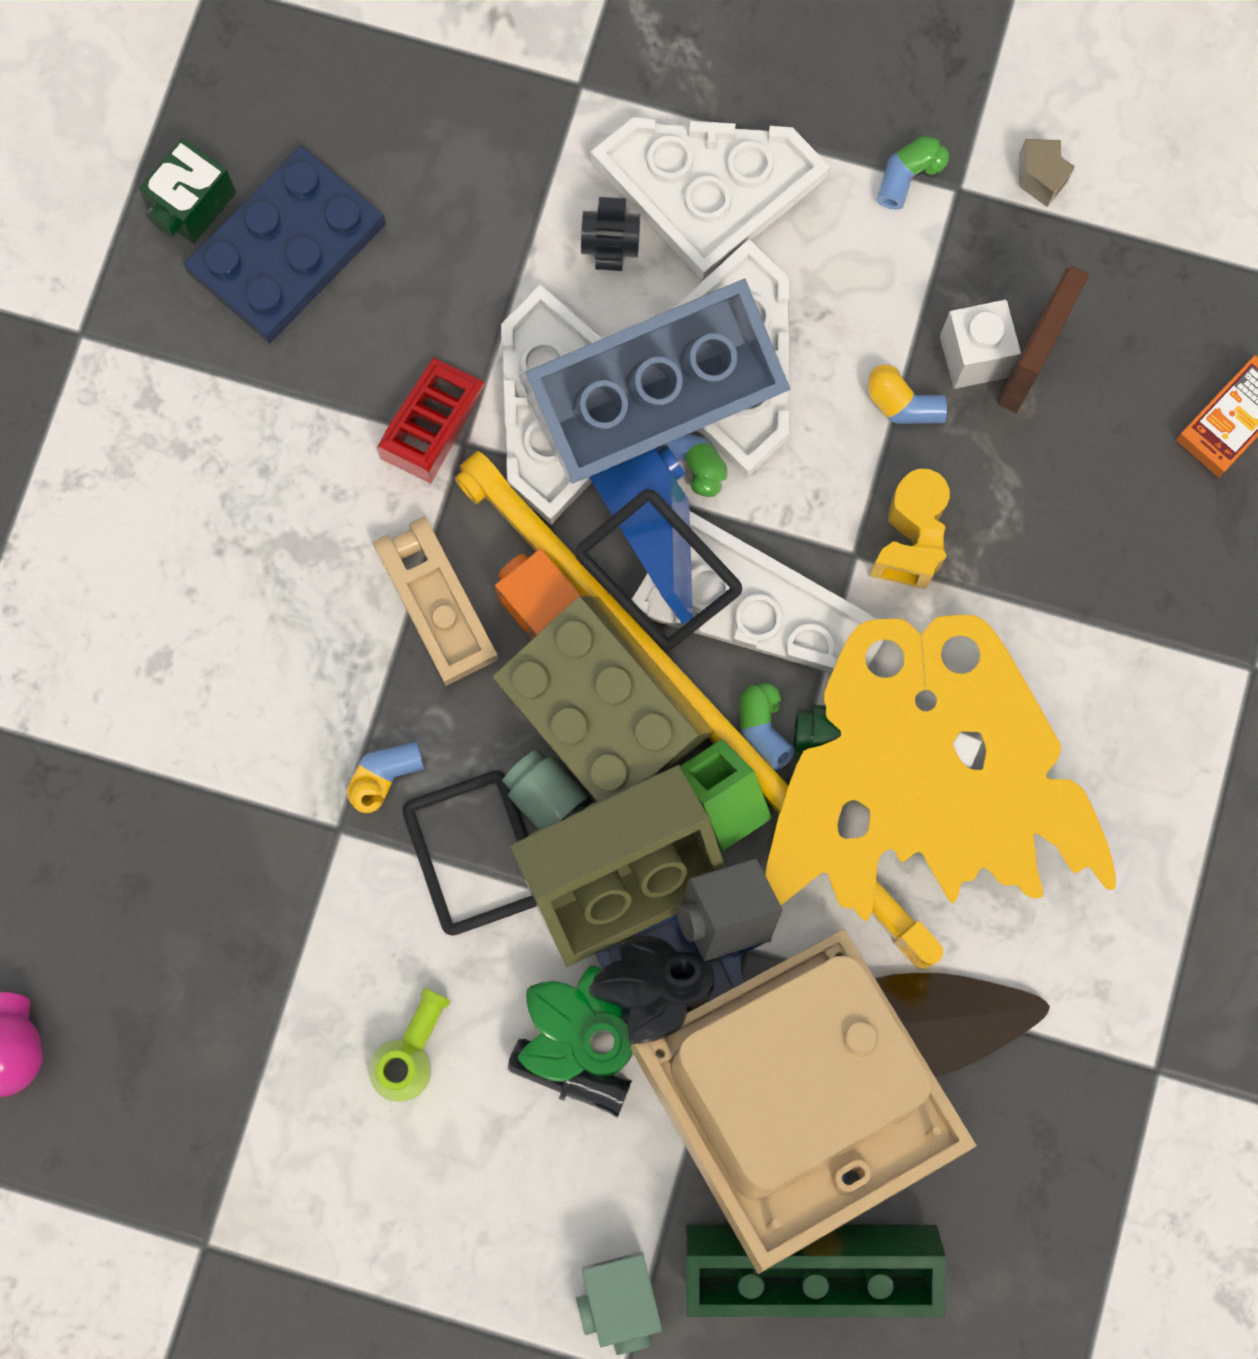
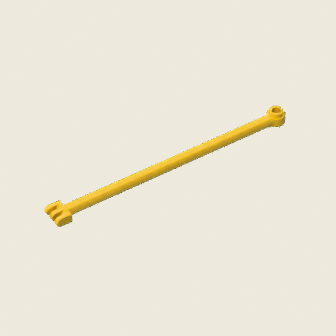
[455,451,943,969]

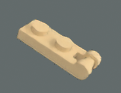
[372,516,498,686]

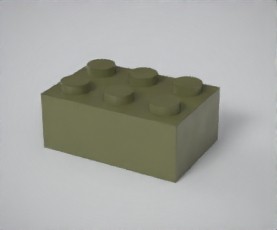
[492,596,715,802]
[510,765,725,967]

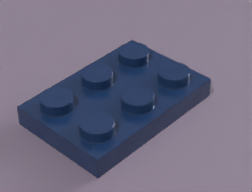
[183,145,386,344]

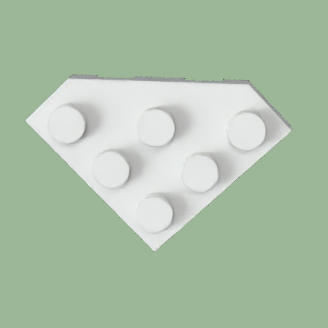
[590,117,831,281]
[674,239,790,478]
[501,284,603,525]

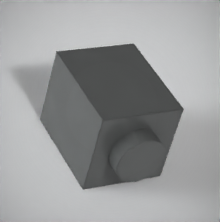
[677,859,783,961]

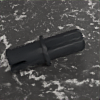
[507,1039,632,1118]

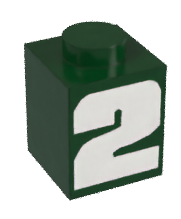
[138,137,236,244]

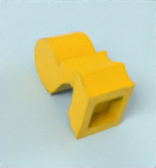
[869,469,950,589]

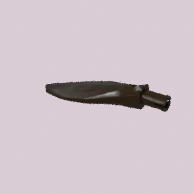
[875,973,1050,1077]

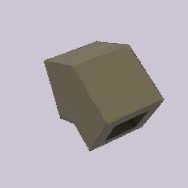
[1019,139,1075,207]

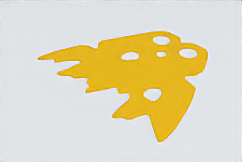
[765,615,1116,921]

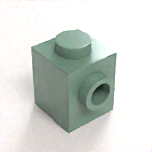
[576,1251,662,1355]

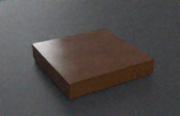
[998,265,1090,413]

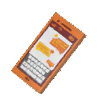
[1176,355,1258,478]

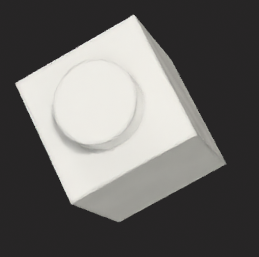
[940,300,1021,389]

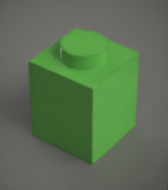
[680,739,772,852]

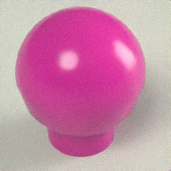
[0,992,44,1098]

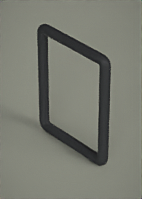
[575,489,742,649]
[402,770,537,936]

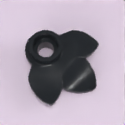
[589,936,715,1044]

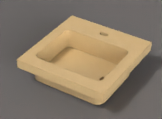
[630,929,977,1274]

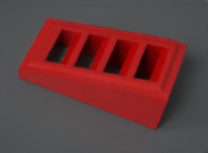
[377,357,485,484]

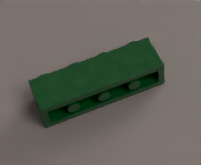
[686,1225,946,1317]

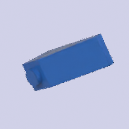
[589,445,693,624]

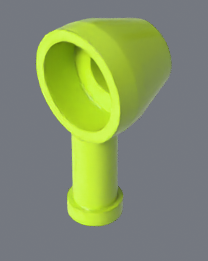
[369,987,451,1102]

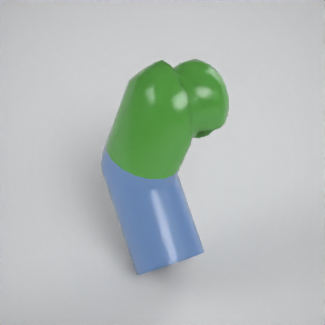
[877,136,949,210]
[656,434,727,497]
[739,682,795,770]

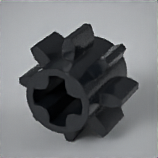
[581,197,641,271]

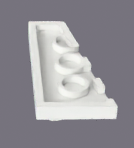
[632,511,884,673]

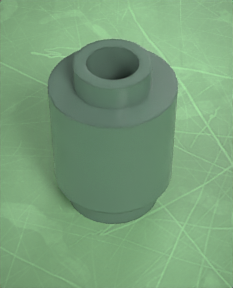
[502,749,591,830]

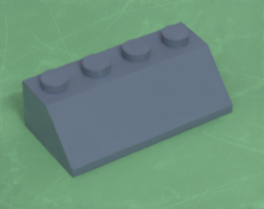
[519,278,791,484]

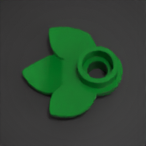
[518,965,633,1082]

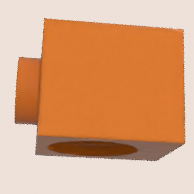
[495,548,582,639]

